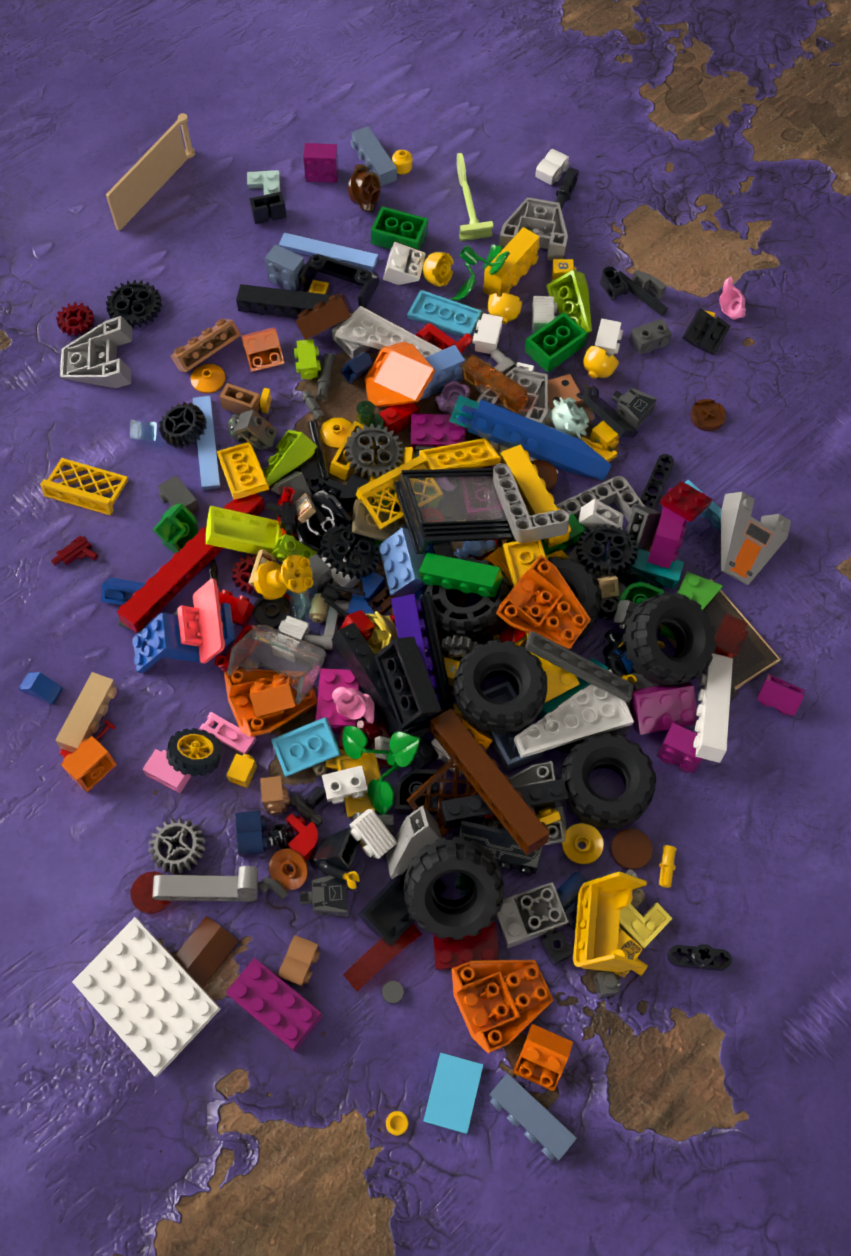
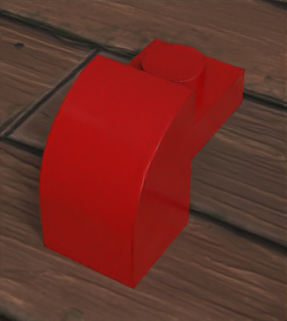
[286,813,319,861]

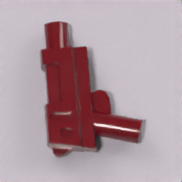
[50,536,99,566]
[357,714,383,740]

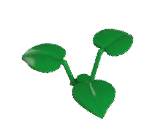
[451,244,510,301]
[343,726,421,815]

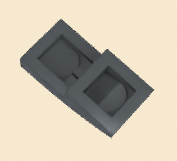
[632,270,667,300]

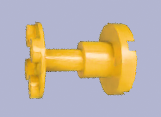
[253,555,313,600]

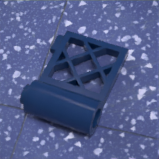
[556,871,588,931]

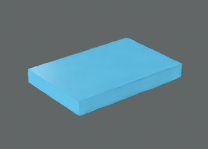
[271,717,342,777]
[423,1053,483,1134]

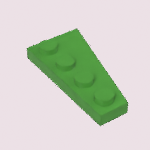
[660,572,723,641]

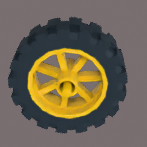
[166,728,222,777]

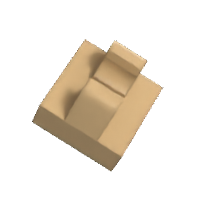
[597,575,619,598]

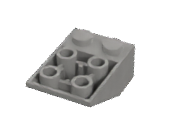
[386,805,442,879]
[496,882,568,949]

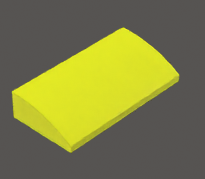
[206,506,282,555]

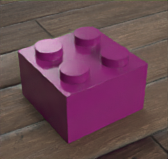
[303,143,339,183]
[657,723,703,773]

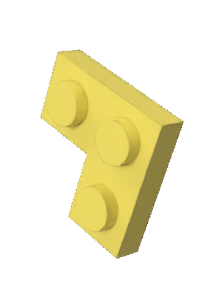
[619,903,673,949]

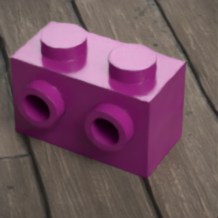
[757,674,805,716]

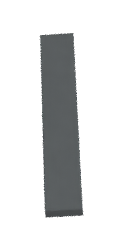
[525,631,634,703]

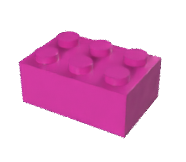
[316,668,360,733]

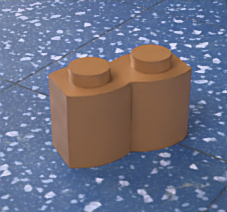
[277,935,321,988]

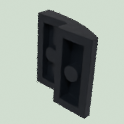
[682,308,730,355]

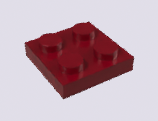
[660,481,713,522]

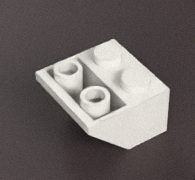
[383,242,426,285]

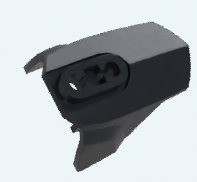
[295,490,353,553]

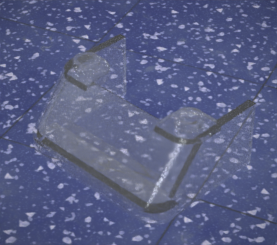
[227,625,326,704]

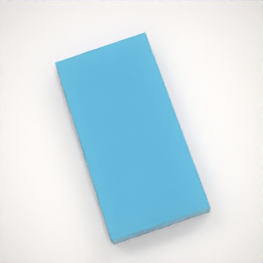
[407,290,483,337]

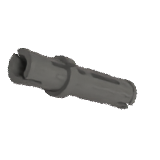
[316,353,335,401]

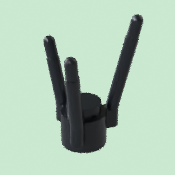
[320,583,366,618]

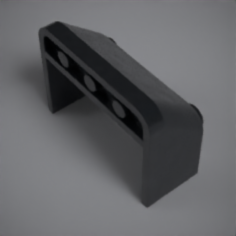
[299,254,379,308]

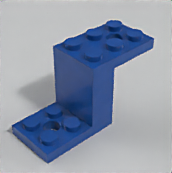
[132,603,235,673]

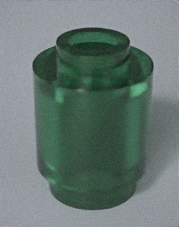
[356,401,375,426]

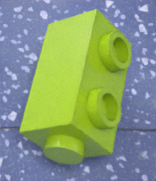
[294,339,321,380]
[271,534,317,563]

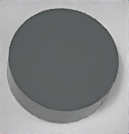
[382,981,404,1004]

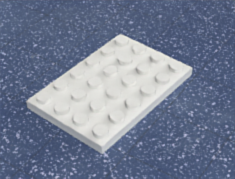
[72,917,221,1077]

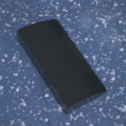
[358,868,446,946]

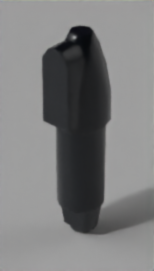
[209,559,218,586]

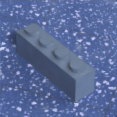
[350,126,397,186]
[489,1073,577,1161]

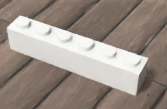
[693,653,733,763]

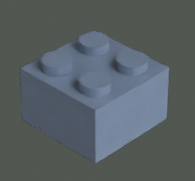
[265,244,305,291]

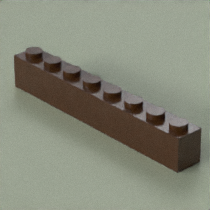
[430,709,549,856]

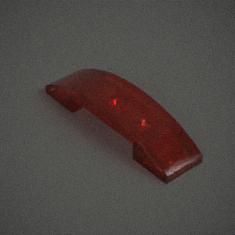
[343,924,422,992]

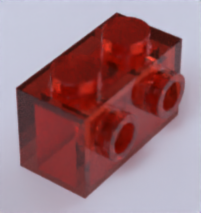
[714,614,748,658]

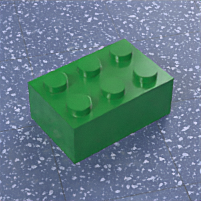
[371,206,428,251]
[525,312,588,373]

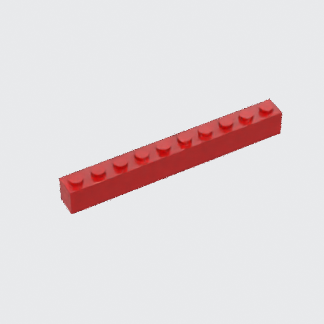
[117,494,265,634]

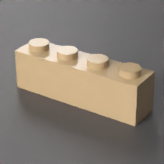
[55,672,117,753]

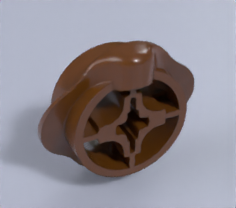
[348,164,381,213]

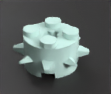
[547,397,589,439]

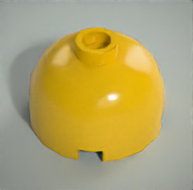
[422,252,454,287]
[488,293,522,324]
[583,346,619,379]

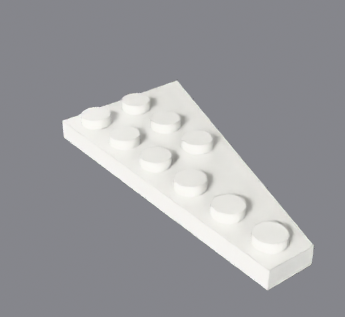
[336,306,442,357]
[514,669,634,758]

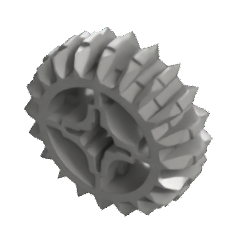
[149,818,206,874]

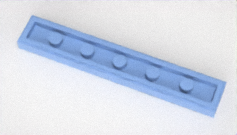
[279,233,378,271]
[193,396,221,490]

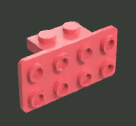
[177,579,225,664]

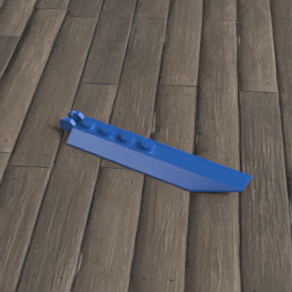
[457,399,612,481]

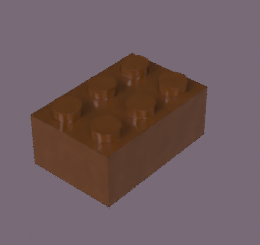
[295,293,354,340]

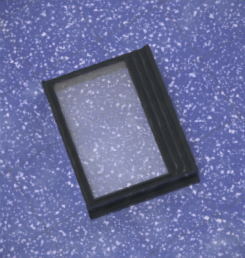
[393,468,515,554]

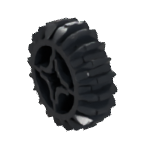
[159,402,207,449]

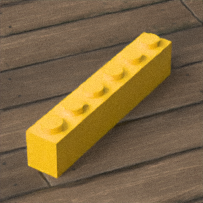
[500,444,571,548]

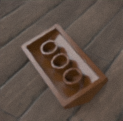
[174,916,239,988]

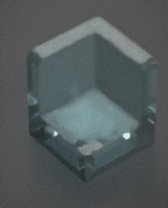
[130,420,157,440]

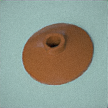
[269,849,308,890]

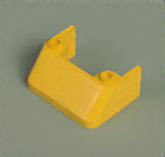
[573,871,647,972]

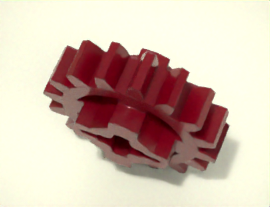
[56,302,95,337]
[232,554,258,594]

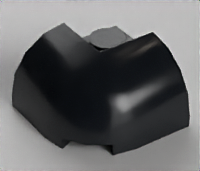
[395,769,438,815]

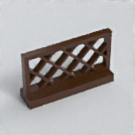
[406,759,478,837]

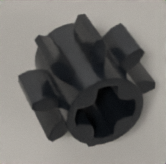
[268,824,294,850]

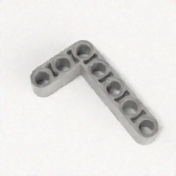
[493,464,569,543]
[556,476,645,523]
[152,866,258,902]

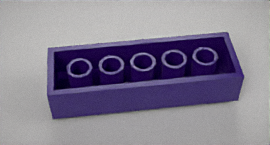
[391,594,443,713]

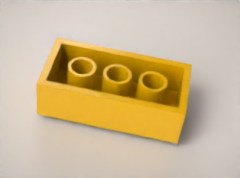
[483,227,540,297]

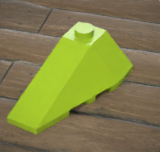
[546,270,592,334]
[262,429,317,486]

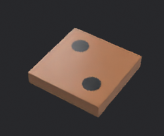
[548,374,584,409]

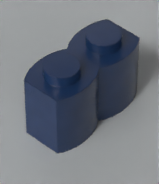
[341,352,373,384]
[235,810,268,857]

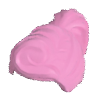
[719,277,746,320]
[332,687,374,724]

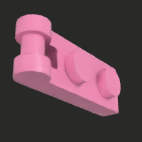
[199,712,257,754]

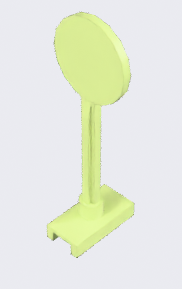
[457,153,494,241]

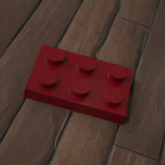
[433,922,499,970]

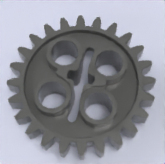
[344,424,404,480]

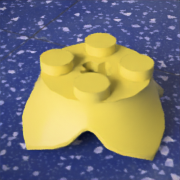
[366,611,398,655]

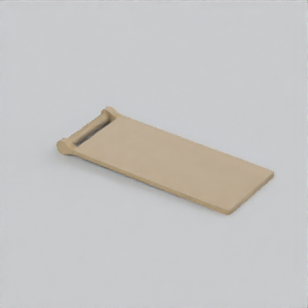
[106,113,195,231]

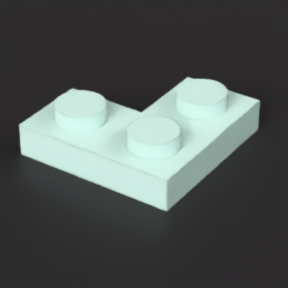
[247,170,280,195]

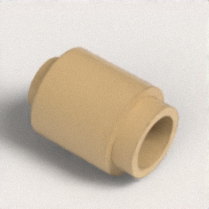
[309,593,330,623]

